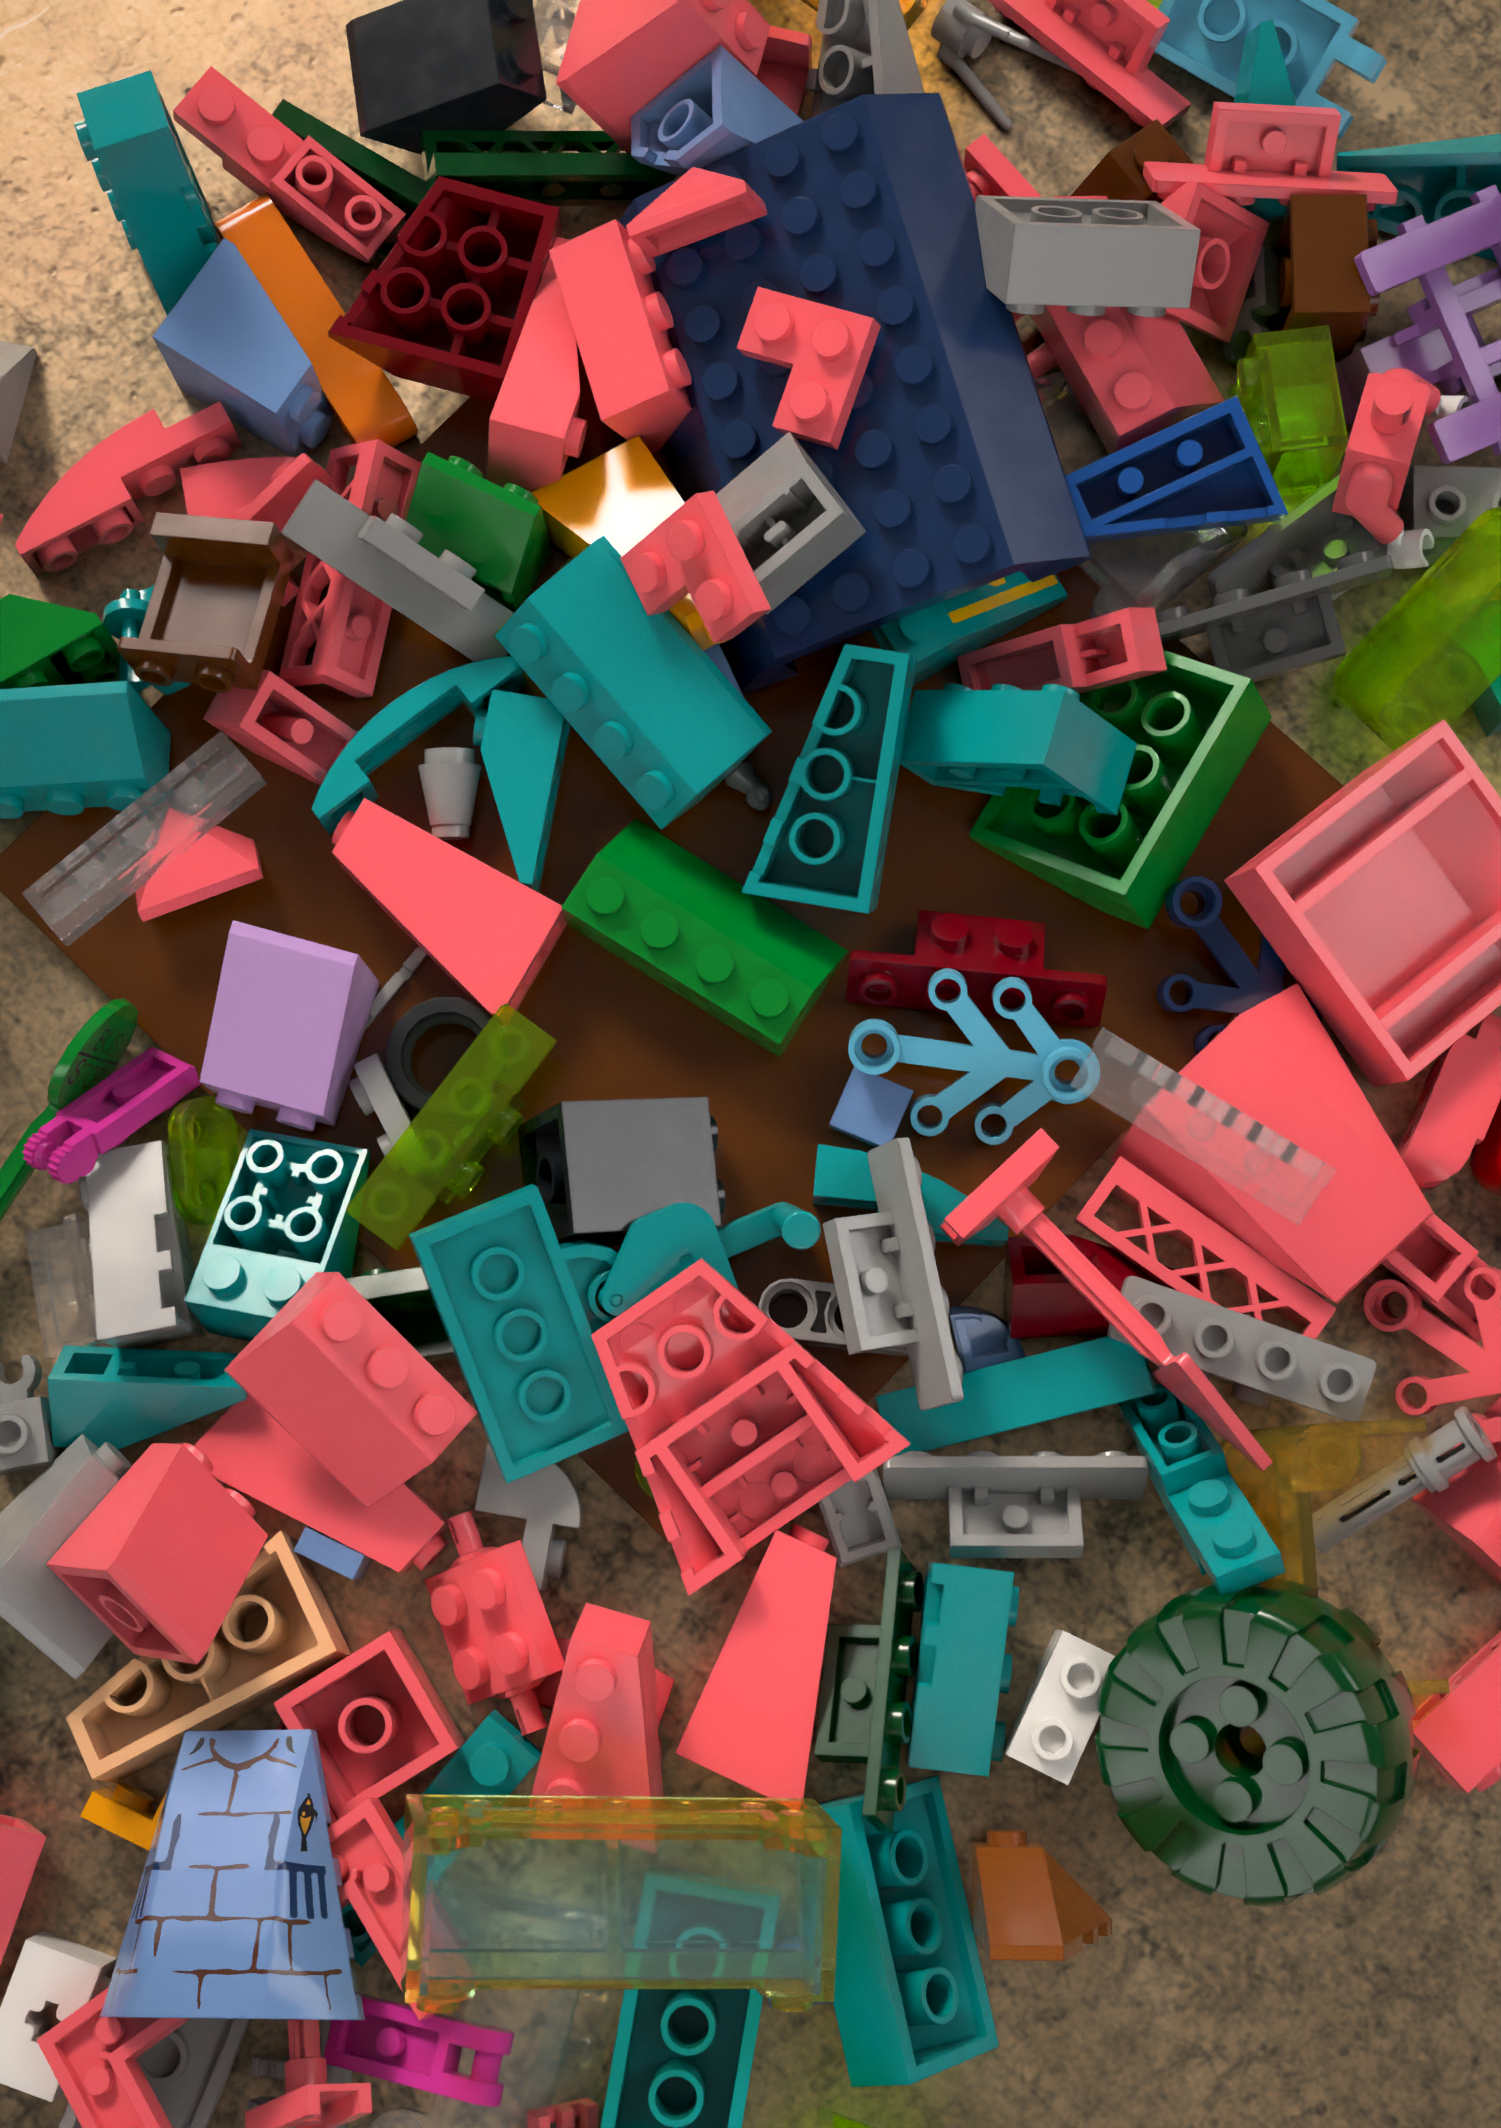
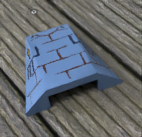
[100,1729,365,2020]

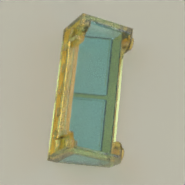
[401,1794,842,2014]

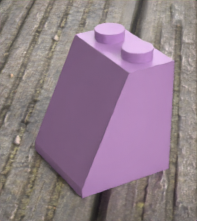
[200,920,380,1131]

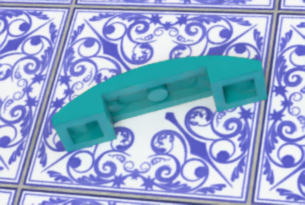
[312,656,527,835]

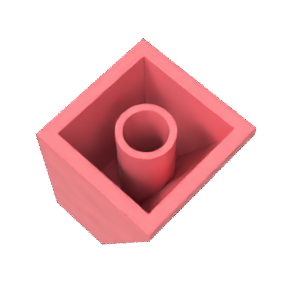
[556,0,771,153]
[46,1443,268,1664]

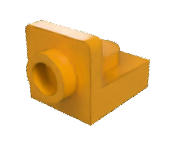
[80,1782,168,1851]

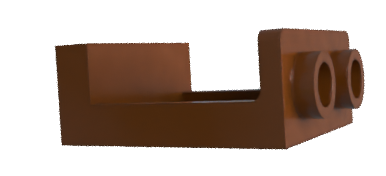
[117,512,295,693]

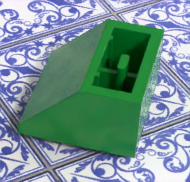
[406,452,552,613]
[0,594,119,689]

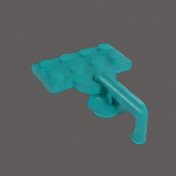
[408,1184,821,1484]

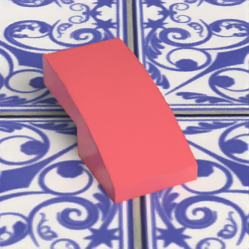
[180,456,297,518]

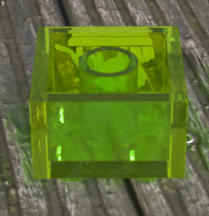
[1227,325,1348,497]

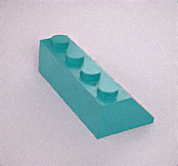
[495,536,772,830]
[0,681,171,819]
[792,1776,999,2087]

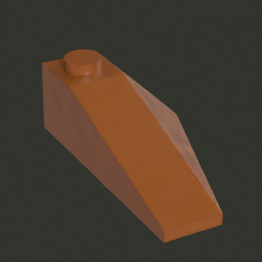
[971,1829,1112,1961]

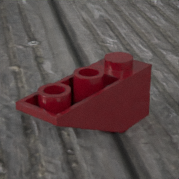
[1004,1235,1200,1338]

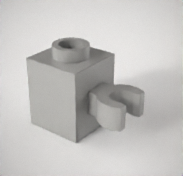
[0,1354,66,1476]

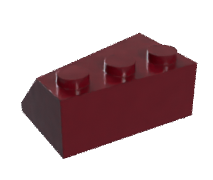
[328,176,562,403]

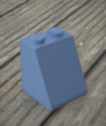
[152,238,332,457]

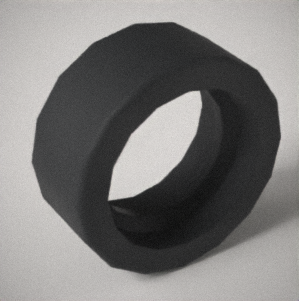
[386,997,511,1123]

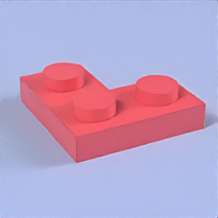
[737,287,881,450]
[620,490,771,644]

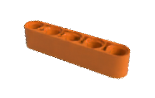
[213,193,418,448]

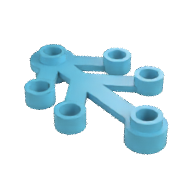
[848,968,1100,1145]

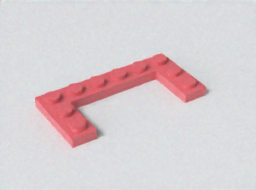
[36,1798,484,2128]

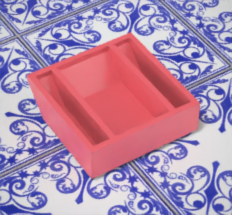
[1224,719,1501,1087]

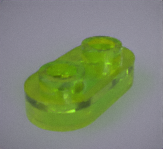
[168,1096,239,1226]

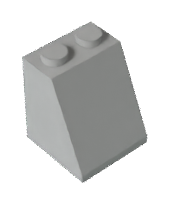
[0,1433,132,1680]

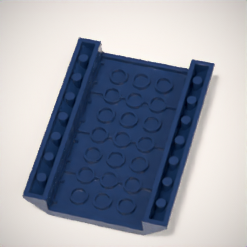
[619,93,1093,696]

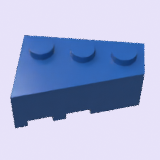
[1065,395,1288,543]

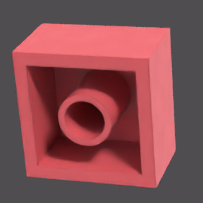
[273,1629,466,1819]

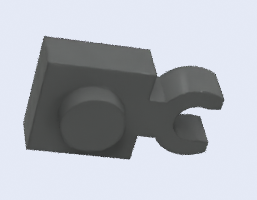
[1223,247,1280,367]

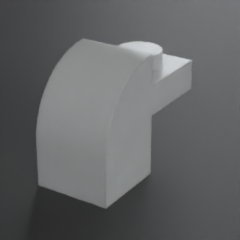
[475,1444,585,1590]

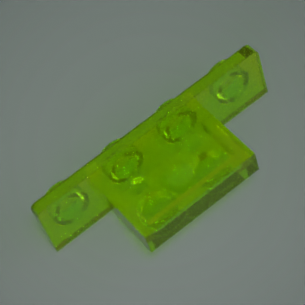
[347,1004,557,1251]

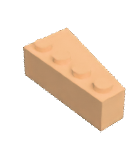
[66,1531,351,1783]

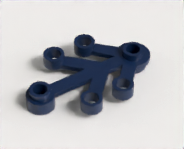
[1156,876,1322,1054]

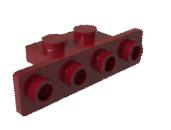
[846,910,1107,1027]

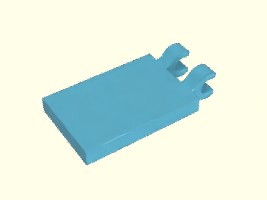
[1154,0,1387,139]

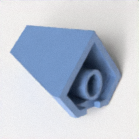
[631,45,803,177]

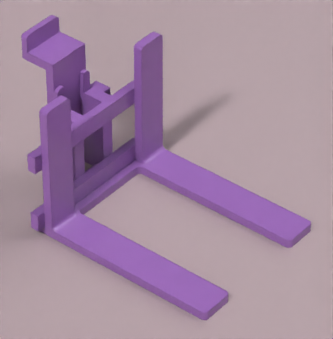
[1317,184,1501,465]

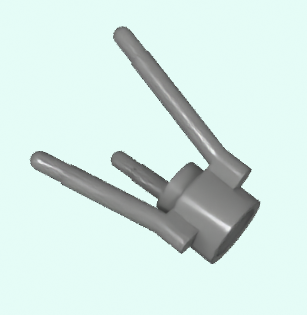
[931,0,1077,131]

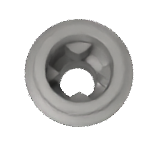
[418,747,481,840]

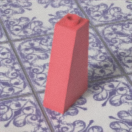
[332,798,567,1029]
[194,1394,449,1572]
[675,1524,837,1811]

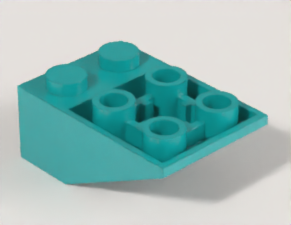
[184,1129,370,1341]

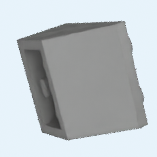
[716,432,867,615]

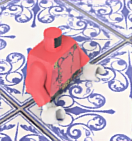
[1331,368,1473,569]

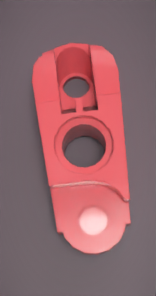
[1396,1013,1501,1190]

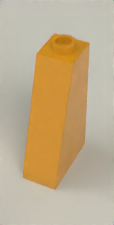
[531,435,753,651]

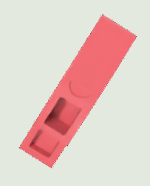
[173,66,406,263]
[15,401,243,577]
[1381,1214,1496,1342]

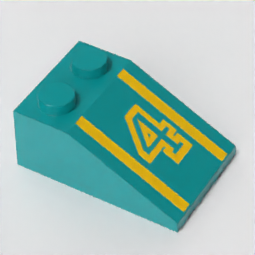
[870,571,1068,687]

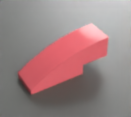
[957,607,1167,694]

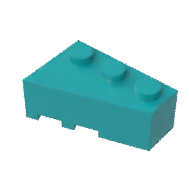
[900,684,1137,815]
[905,1562,1019,1777]

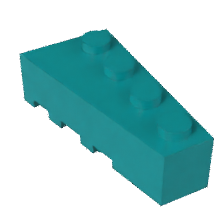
[74,70,220,316]
[741,644,917,914]

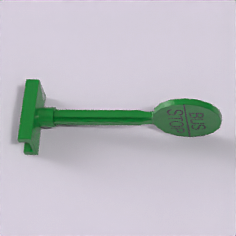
[0,998,138,1221]

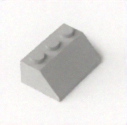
[975,195,1201,317]

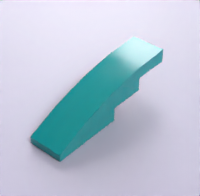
[875,1337,1157,1456]

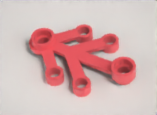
[1364,1267,1501,1447]

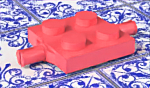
[424,1510,564,1736]

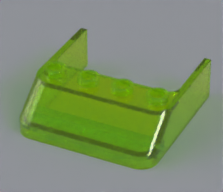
[1334,507,1501,751]

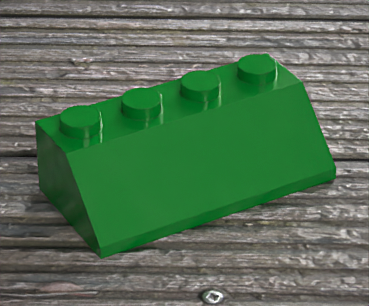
[561,819,848,1058]

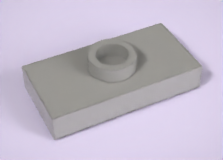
[818,1468,902,1568]

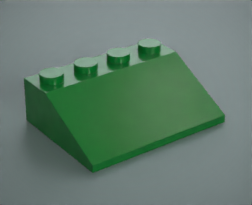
[969,650,1272,930]

